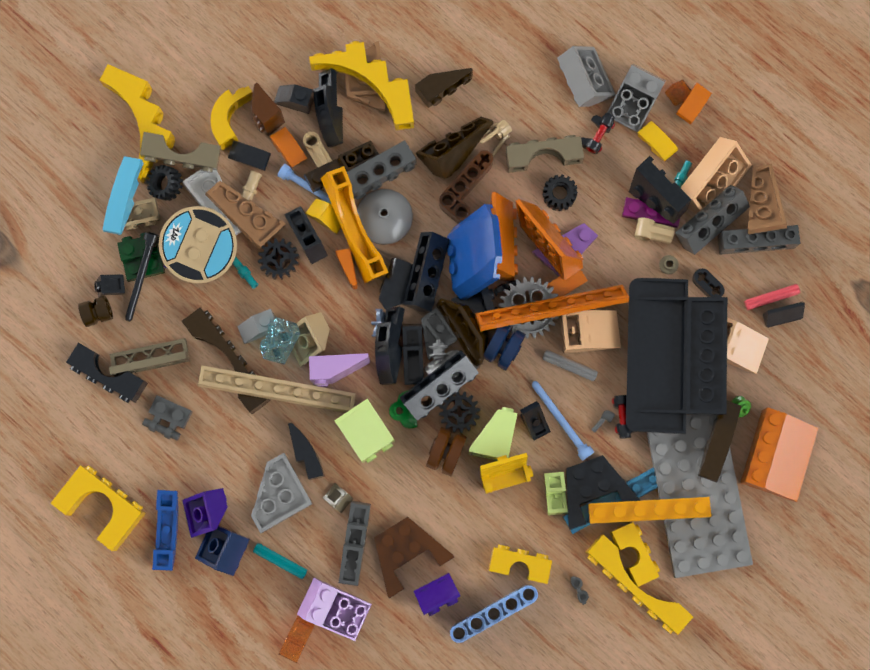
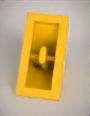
[305,199,341,235]

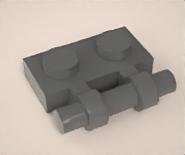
[142,395,193,441]

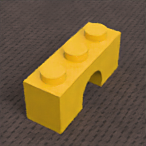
[609,522,660,587]
[488,544,552,584]

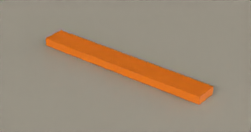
[475,285,629,331]

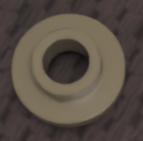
[659,255,679,274]

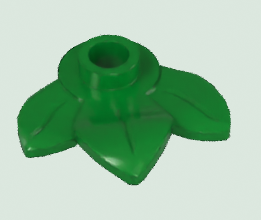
[389,390,418,429]

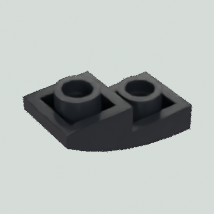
[228,141,271,171]

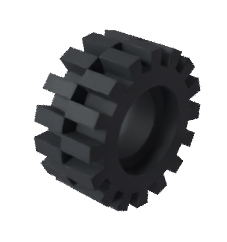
[146,165,183,201]
[543,174,578,211]

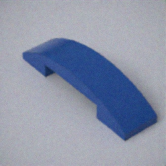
[152,490,178,571]

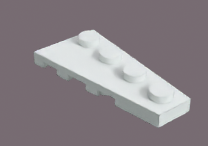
[182,169,241,235]

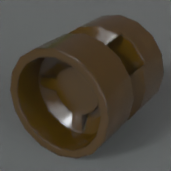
[78,296,113,327]

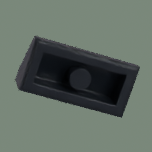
[763,302,805,328]

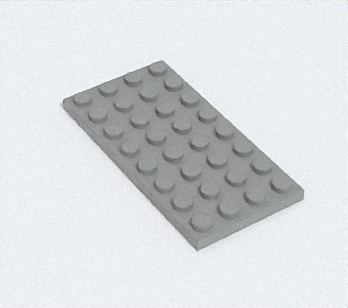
[647,414,753,578]

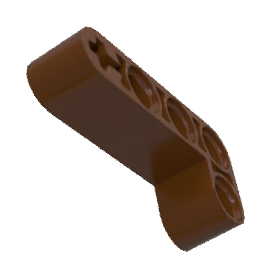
[439,150,493,224]

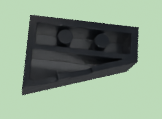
[629,156,691,224]

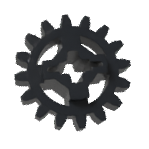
[258,238,300,280]
[439,391,480,433]

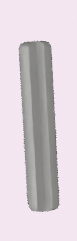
[543,350,598,381]

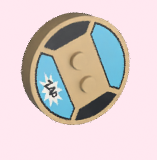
[159,206,237,283]

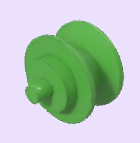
[731,396,751,418]

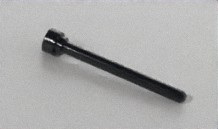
[125,232,160,321]

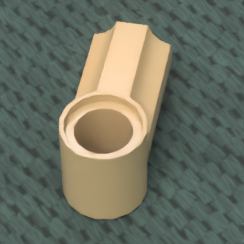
[303,132,332,168]
[634,218,674,244]

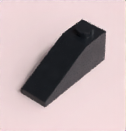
[284,206,328,265]

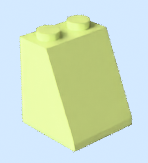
[334,399,395,463]
[468,407,518,461]

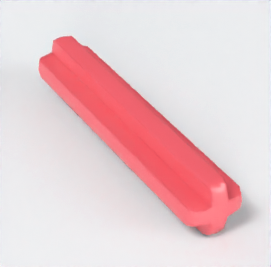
[744,284,800,310]

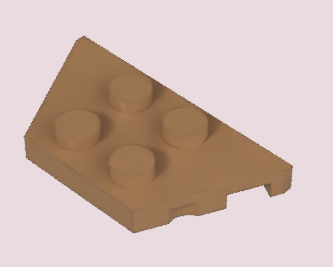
[345,41,385,112]

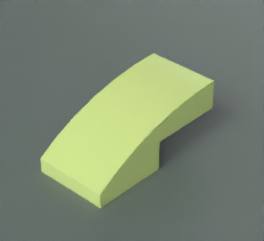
[544,472,568,515]

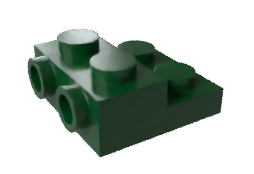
[117,232,165,282]

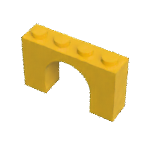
[50,465,146,551]

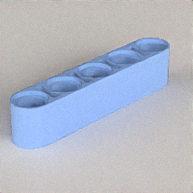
[450,585,538,643]

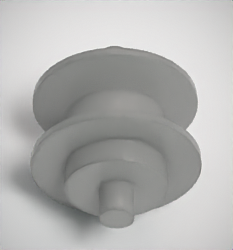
[429,340,449,363]

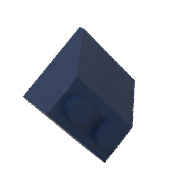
[195,525,250,576]

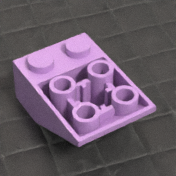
[297,578,372,641]

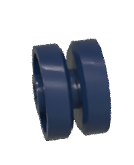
[484,326,526,371]

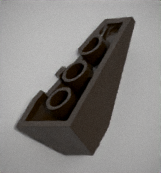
[416,117,493,179]

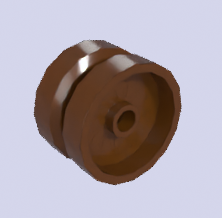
[426,427,467,477]

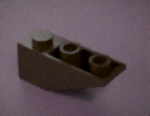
[415,68,473,108]

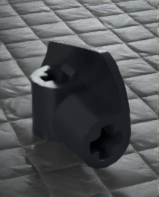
[378,258,413,309]

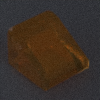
[665,80,691,106]

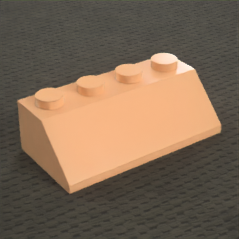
[681,137,752,214]

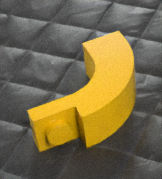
[210,86,253,150]

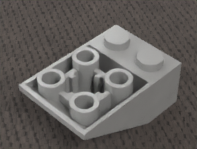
[607,64,666,132]

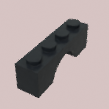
[66,343,148,403]

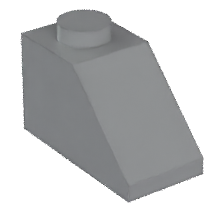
[237,309,280,344]

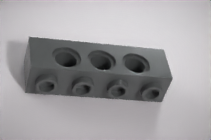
[347,140,416,200]
[675,185,750,255]
[717,225,801,255]

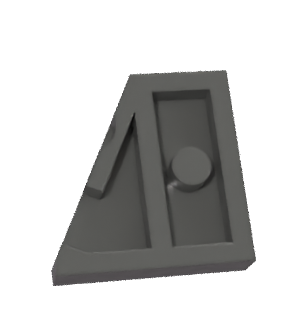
[421,308,457,361]

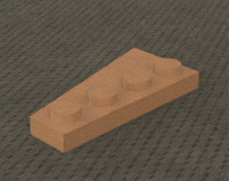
[748,164,787,234]

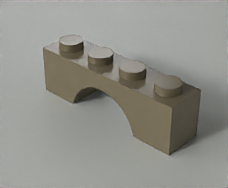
[140,132,221,173]
[505,135,584,173]

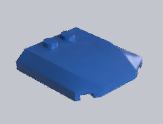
[447,204,503,300]

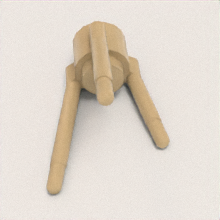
[480,120,512,157]

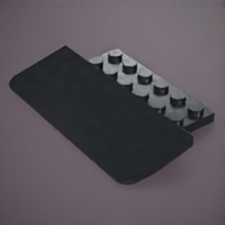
[626,278,728,434]

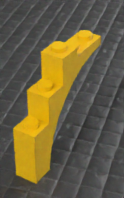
[309,41,414,131]
[100,64,175,184]

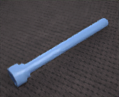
[278,164,332,205]
[532,381,594,461]

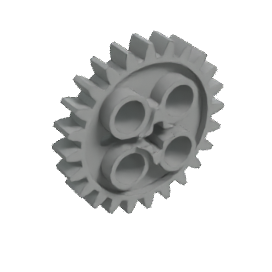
[499,276,559,339]

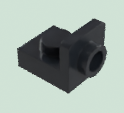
[94,274,125,298]

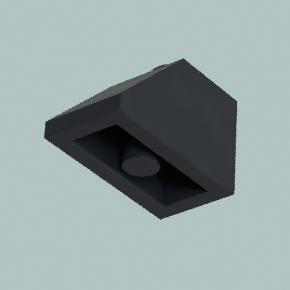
[274,84,314,114]

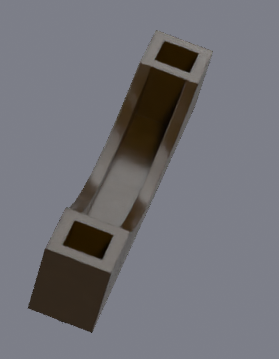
[182,308,271,414]

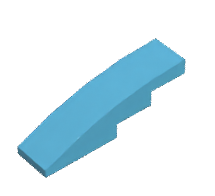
[102,156,144,235]

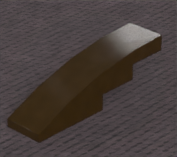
[698,401,741,483]

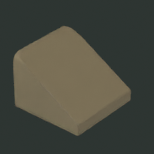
[323,483,353,513]

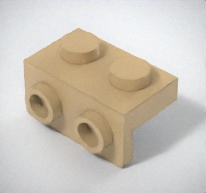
[124,198,161,231]

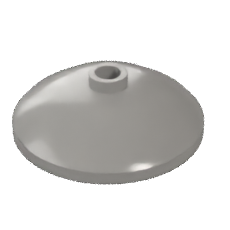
[357,189,413,245]

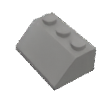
[557,46,616,107]

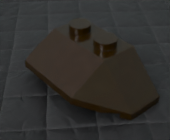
[436,298,489,369]

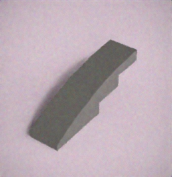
[338,501,371,586]

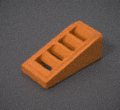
[335,248,358,289]

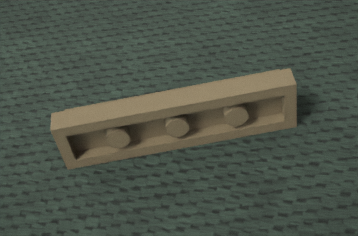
[109,338,190,377]

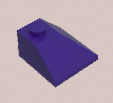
[182,488,228,538]

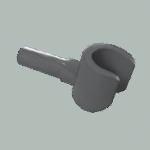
[591,410,615,433]

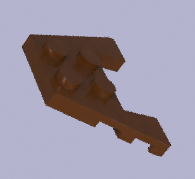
[374,517,454,598]

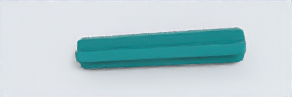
[253,543,307,579]

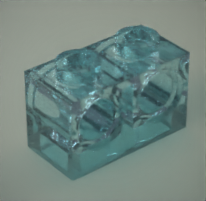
[260,317,300,365]

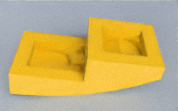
[637,121,678,162]

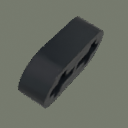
[692,268,725,297]

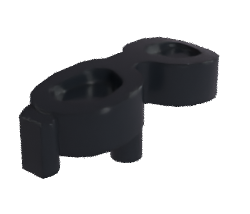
[494,280,521,296]

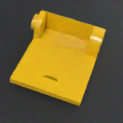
[480,453,533,494]

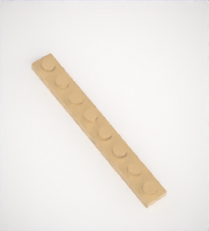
[198,365,356,413]

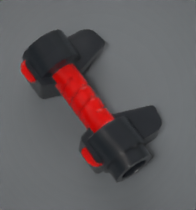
[581,113,615,154]
[612,395,635,439]

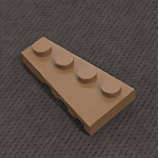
[205,181,286,249]

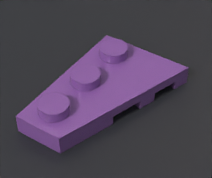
[532,223,598,277]

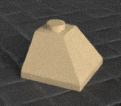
[284,312,330,367]

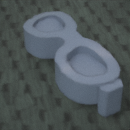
[371,309,385,337]

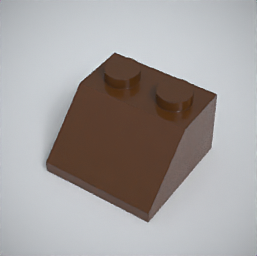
[251,83,285,136]

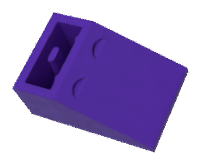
[414,573,460,617]

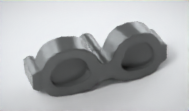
[571,576,589,605]

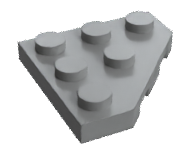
[251,453,313,533]

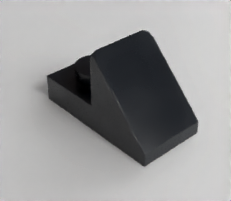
[520,401,551,441]

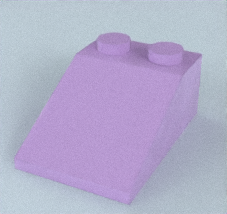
[309,353,370,388]

